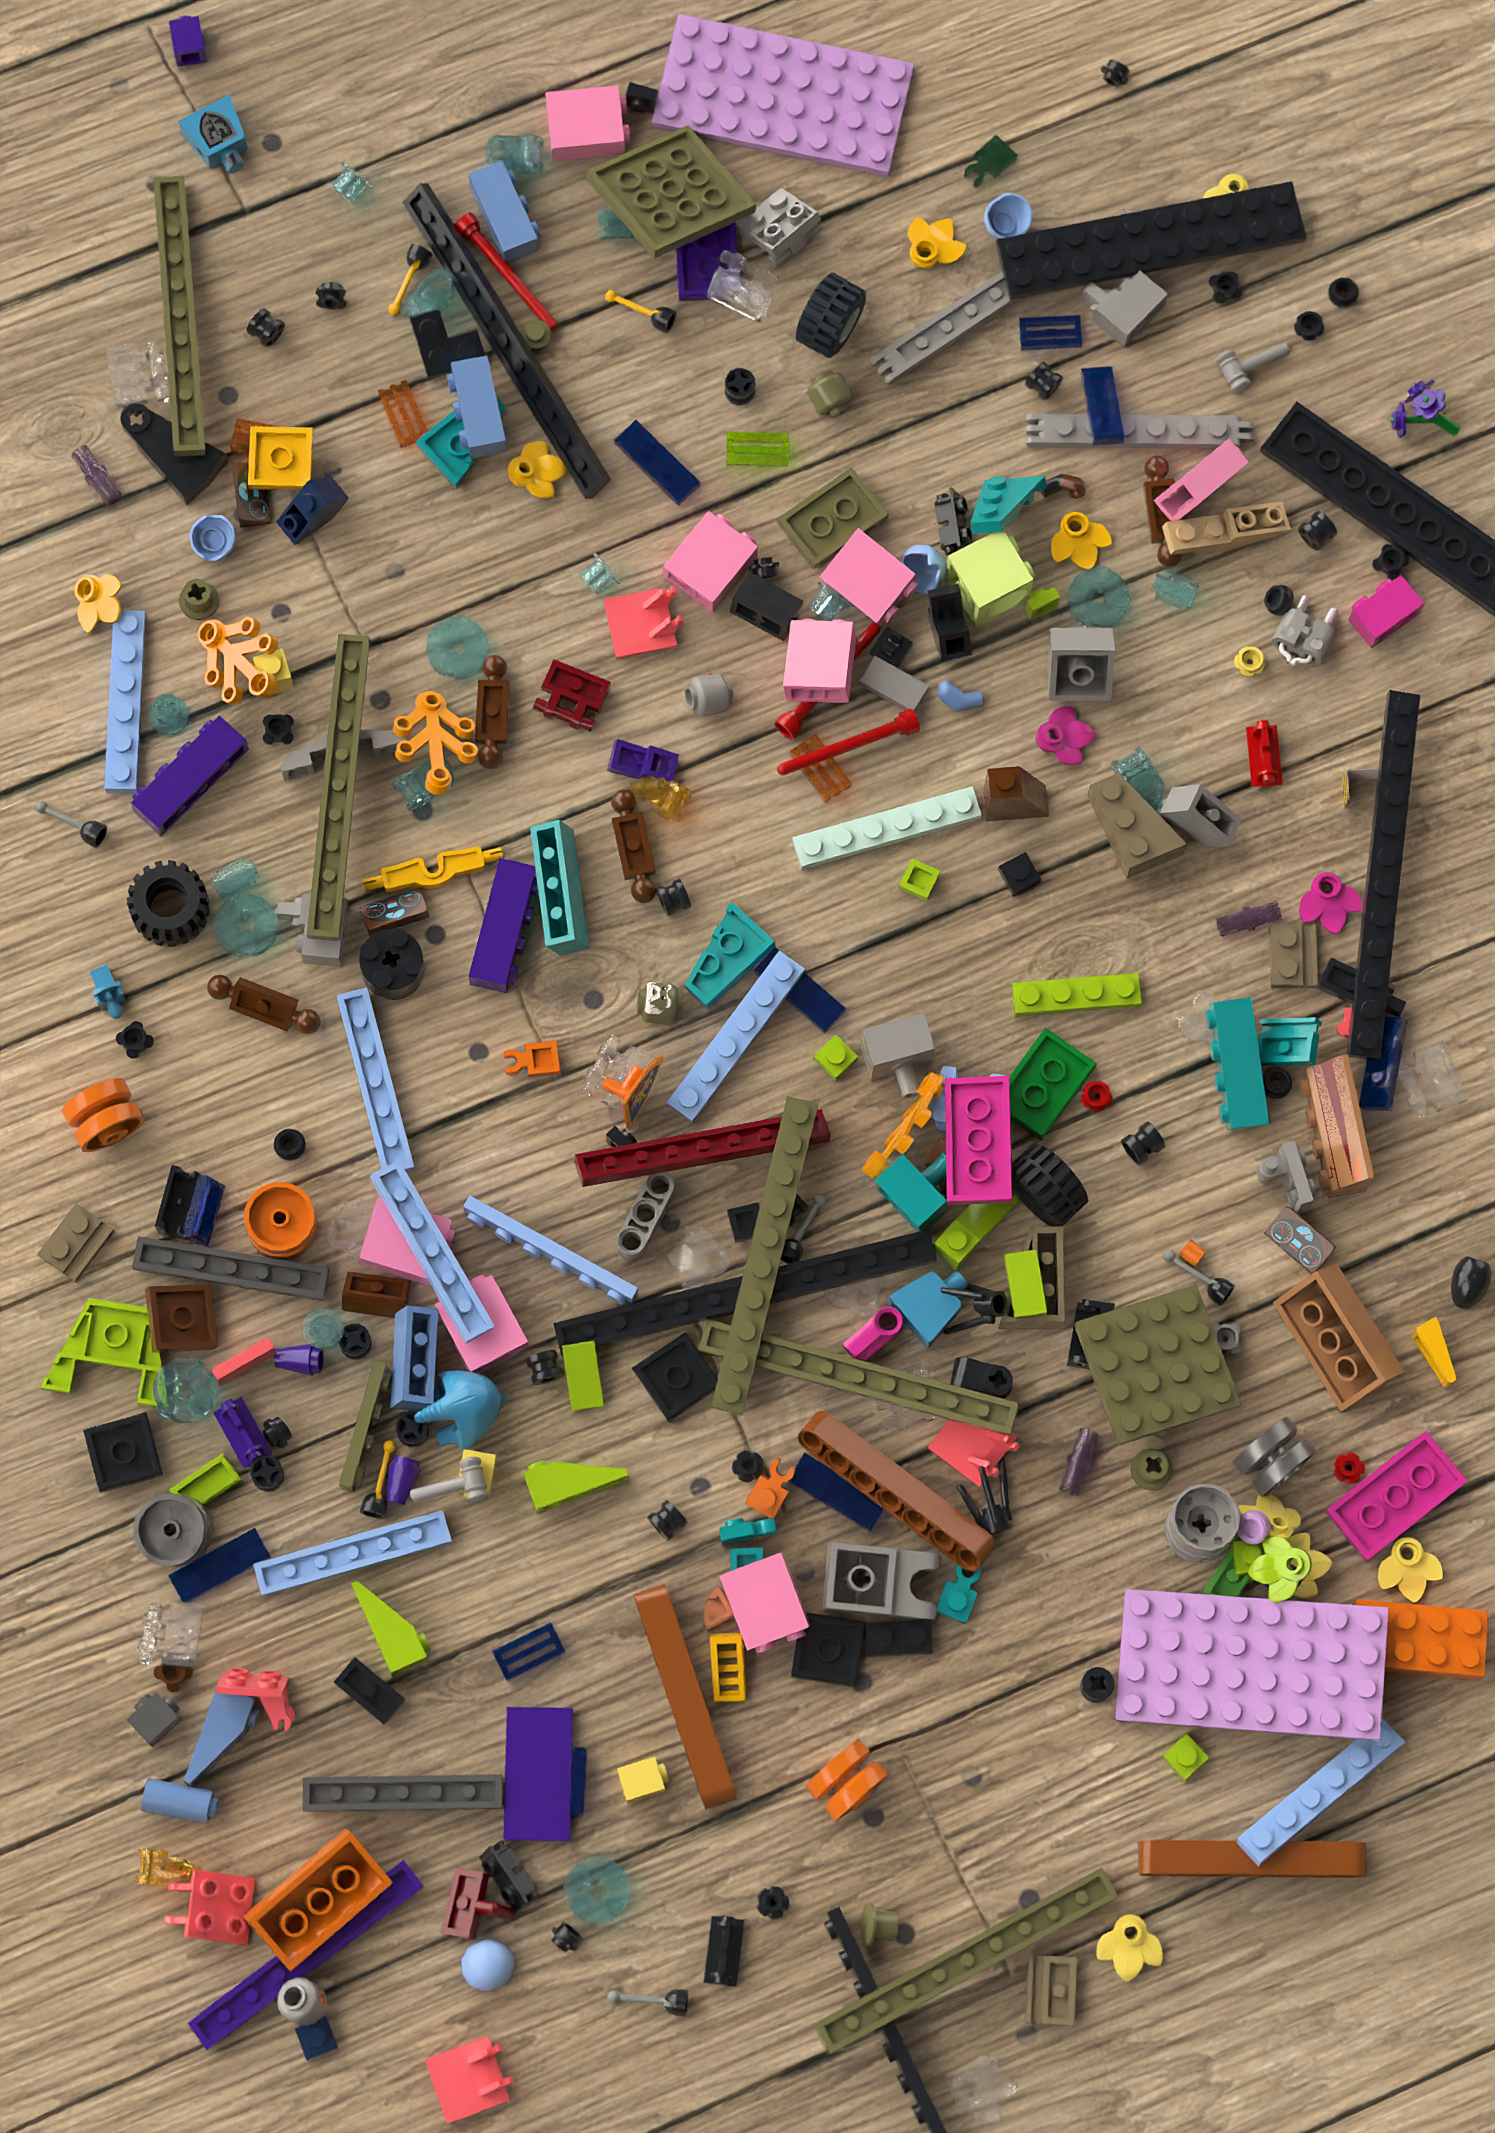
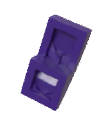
[607,739,679,785]

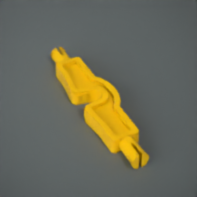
[362,846,503,892]

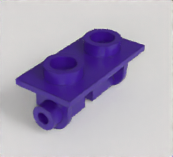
[213,1397,272,1468]

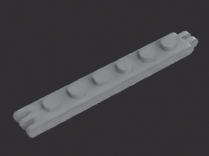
[870,272,1021,385]
[1026,414,1253,449]

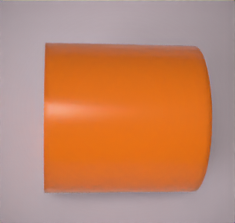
[1179,1239,1207,1267]

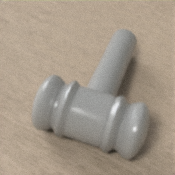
[1216,343,1290,393]
[410,1456,489,1503]

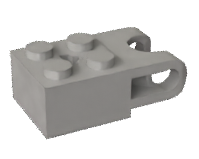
[822,1542,941,1620]

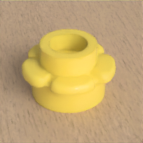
[1234,647,1265,677]

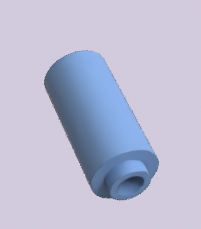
[141,1778,219,1823]

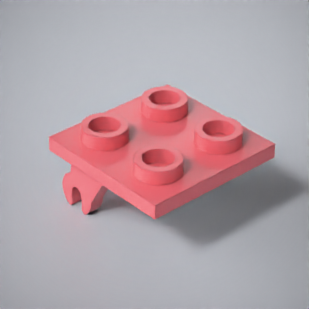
[603,586,684,659]
[927,1420,1020,1487]
[216,1668,296,1731]
[164,1870,255,1945]
[425,2036,514,2124]

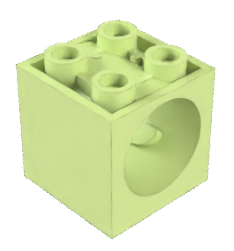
[945,531,1035,629]

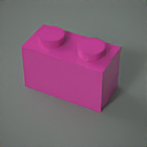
[1348,575,1424,649]

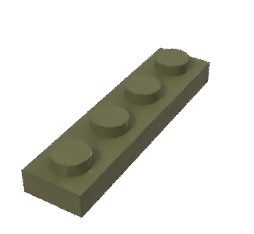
[339,1360,392,1493]

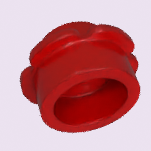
[1081,1081,1113,1112]
[1333,1452,1365,1484]

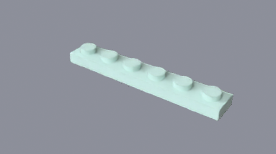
[792,786,982,870]

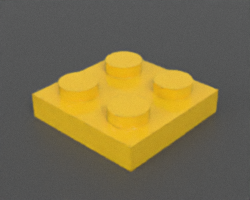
[248,426,313,490]

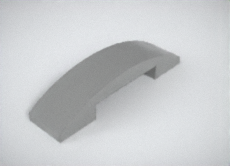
[280,730,406,781]

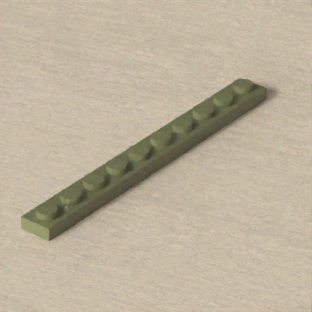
[154,176,205,456]
[307,634,370,941]
[711,1096,819,1416]
[698,1319,1019,1436]
[813,1867,1118,2055]

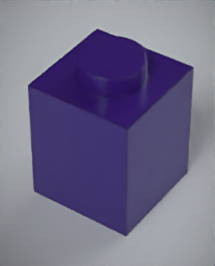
[169,15,207,67]

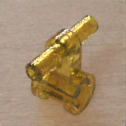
[629,776,692,822]
[135,1849,203,1886]

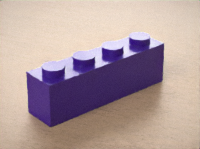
[131,715,249,836]
[468,858,539,993]

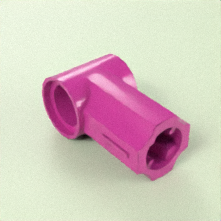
[842,1307,903,1362]

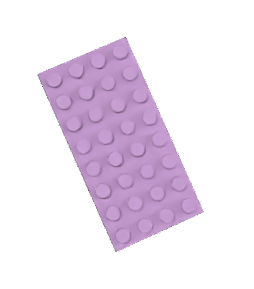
[652,14,914,177]
[1115,1589,1389,1741]

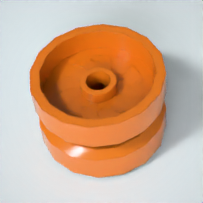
[61,1078,145,1153]
[244,1182,318,1260]
[805,1739,890,1823]

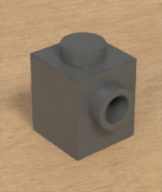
[126,1693,181,1747]

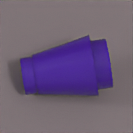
[274,1344,324,1376]
[386,1455,421,1505]

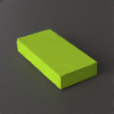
[1004,1250,1047,1319]
[562,1341,604,1411]
[169,1453,242,1506]

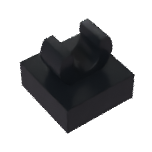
[870,626,913,668]

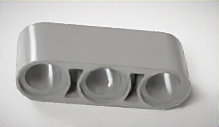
[617,1172,675,1261]

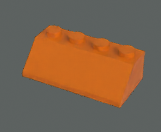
[243,1829,393,1971]

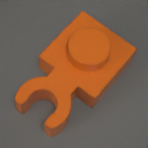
[503,1040,560,1078]
[745,1457,796,1518]

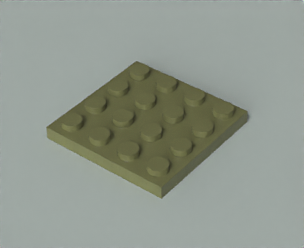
[586,125,756,259]
[1074,1284,1241,1446]

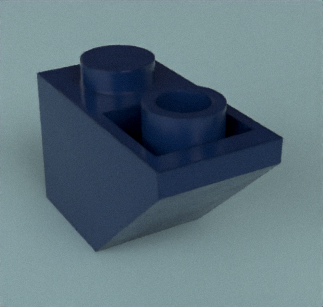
[276,475,349,545]

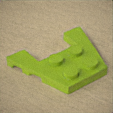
[41,1298,168,1409]

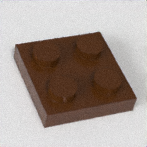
[145,1284,218,1353]

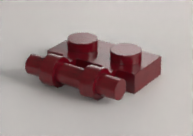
[533,659,611,732]

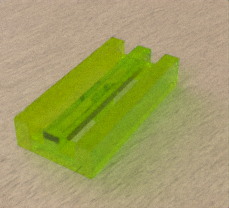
[726,432,789,467]

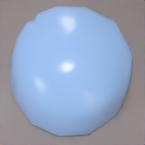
[984,193,1033,240]
[189,515,237,561]
[902,545,947,594]
[461,1939,515,1991]

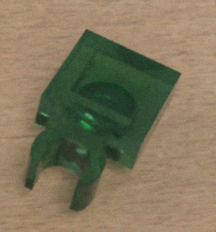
[964,134,1017,187]

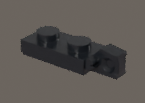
[1317,958,1406,1018]

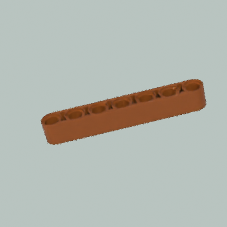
[798,1411,996,1571]
[633,1584,737,1810]
[1138,1840,1367,1878]

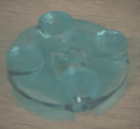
[1068,566,1130,628]
[426,615,488,680]
[213,892,278,957]
[153,1357,218,1423]
[564,1856,630,1924]

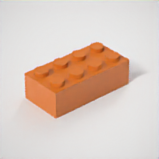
[1352,1599,1488,1681]

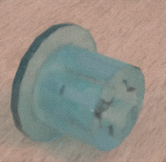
[331,162,373,203]
[580,552,622,595]
[808,582,851,621]
[148,694,189,735]
[302,1308,344,1349]

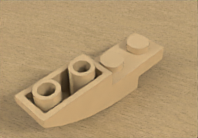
[1162,501,1291,556]

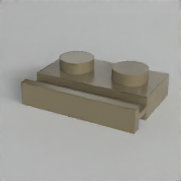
[1269,924,1318,988]
[37,1203,115,1283]
[1025,1955,1077,2026]

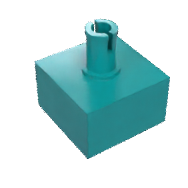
[874,1153,949,1232]

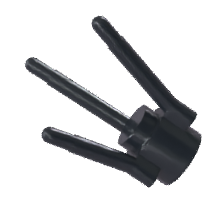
[940,1284,1008,1335]
[957,1456,1013,1535]

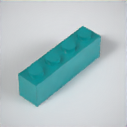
[530,820,589,956]
[1205,997,1269,1130]

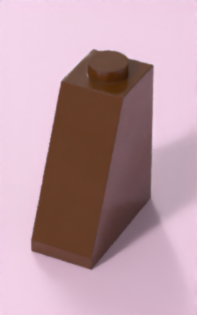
[983,766,1049,821]

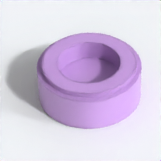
[1237,1510,1271,1544]

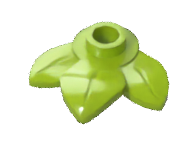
[1248,1536,1312,1603]

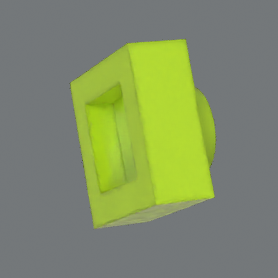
[1025,587,1060,621]
[898,858,940,902]
[813,1035,858,1081]
[1231,1540,1265,1576]
[1162,1734,1209,1781]

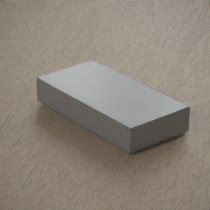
[859,656,929,712]

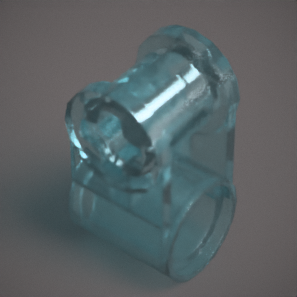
[486,135,544,174]
[401,269,454,317]
[1112,747,1164,809]
[392,757,454,811]

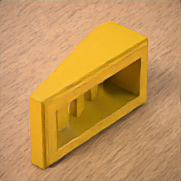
[1411,1317,1457,1389]
[710,1632,746,1703]

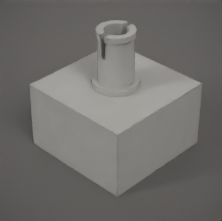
[1047,626,1115,701]
[860,1013,935,1099]

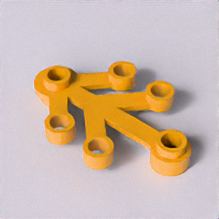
[198,617,278,705]
[393,691,478,795]
[861,1071,945,1179]

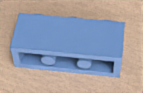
[468,160,541,263]
[447,356,507,459]
[390,1305,438,1412]

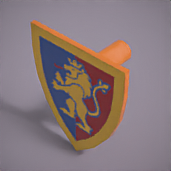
[602,1056,664,1130]

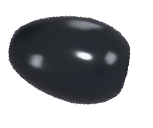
[1451,1256,1492,1310]

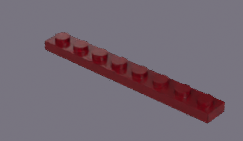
[574,1109,831,1187]

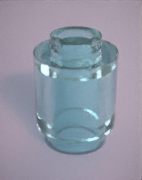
[1151,570,1199,609]
[210,857,260,900]

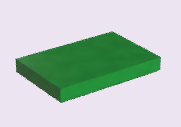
[1009,1028,1097,1141]

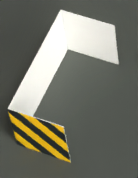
[1342,769,1412,807]

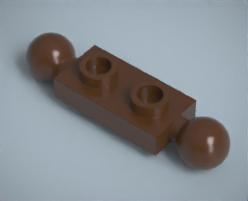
[1143,456,1182,567]
[475,655,510,769]
[611,790,656,903]
[207,975,321,1034]

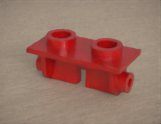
[1246,720,1283,787]

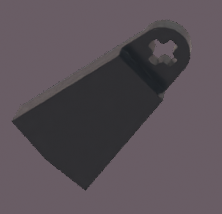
[120,403,228,505]

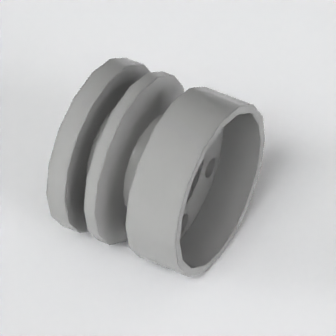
[1164,1484,1240,1563]

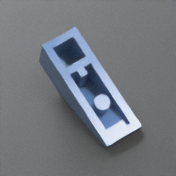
[184,1691,260,1787]

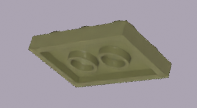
[777,467,888,570]

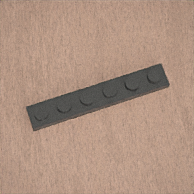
[132,1236,329,1301]
[303,1774,502,1812]

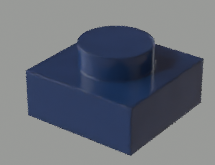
[295,2016,338,2061]

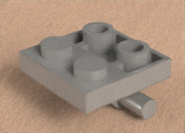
[736,188,821,267]
[1257,1140,1316,1216]

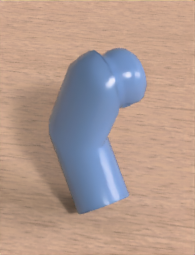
[938,680,983,711]

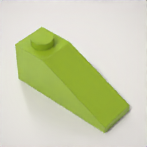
[934,1195,1020,1271]
[523,1460,629,1514]
[351,1581,431,1677]

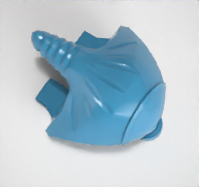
[414,1370,506,1451]

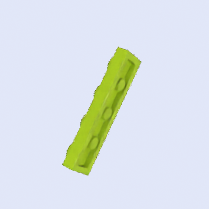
[1011,973,1141,1016]

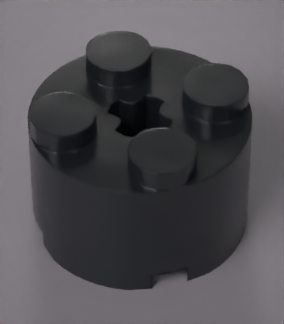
[359,928,425,1000]

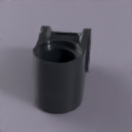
[950,1357,1013,1399]

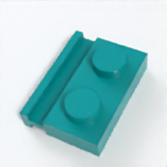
[1257,1017,1322,1067]

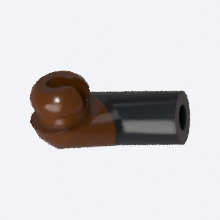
[1041,474,1086,499]

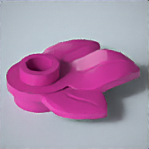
[1036,706,1096,766]
[1299,872,1362,934]

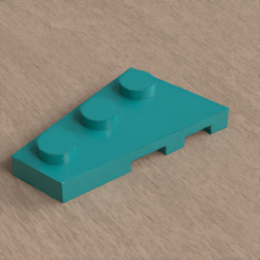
[416,396,507,489]
[970,476,1046,534]
[684,901,776,1010]

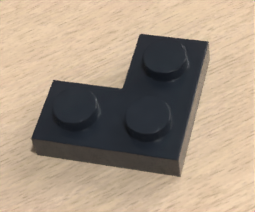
[409,308,485,377]

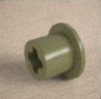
[179,579,219,620]
[1130,1448,1173,1491]
[860,1903,898,1947]

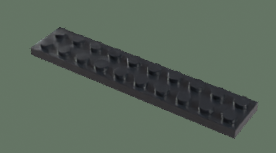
[996,181,1307,300]
[1260,401,1495,617]

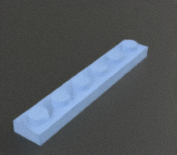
[104,610,146,793]
[666,951,805,1123]
[336,987,415,1172]
[370,1160,495,1344]
[463,1195,638,1305]
[253,1510,452,1597]
[1236,1718,1405,1867]

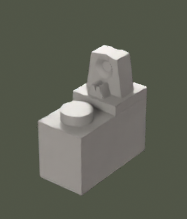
[1082,271,1168,348]
[1155,784,1242,848]
[277,893,349,967]

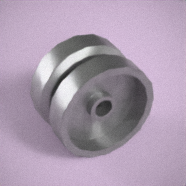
[1232,1416,1317,1497]
[133,1494,213,1566]

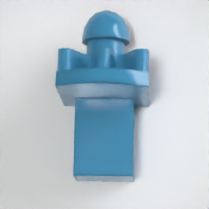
[90,964,126,1019]

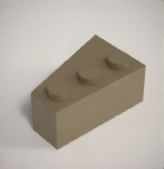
[1087,773,1187,879]
[998,1226,1065,1329]

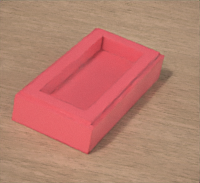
[212,1338,275,1386]

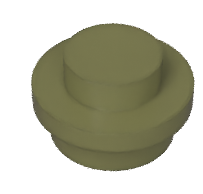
[520,320,551,350]

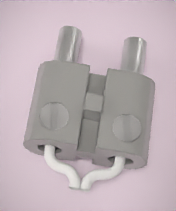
[1271,595,1338,666]

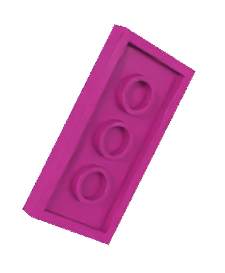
[945,1076,1013,1205]
[1324,1431,1467,1562]

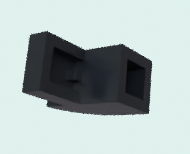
[928,584,972,661]

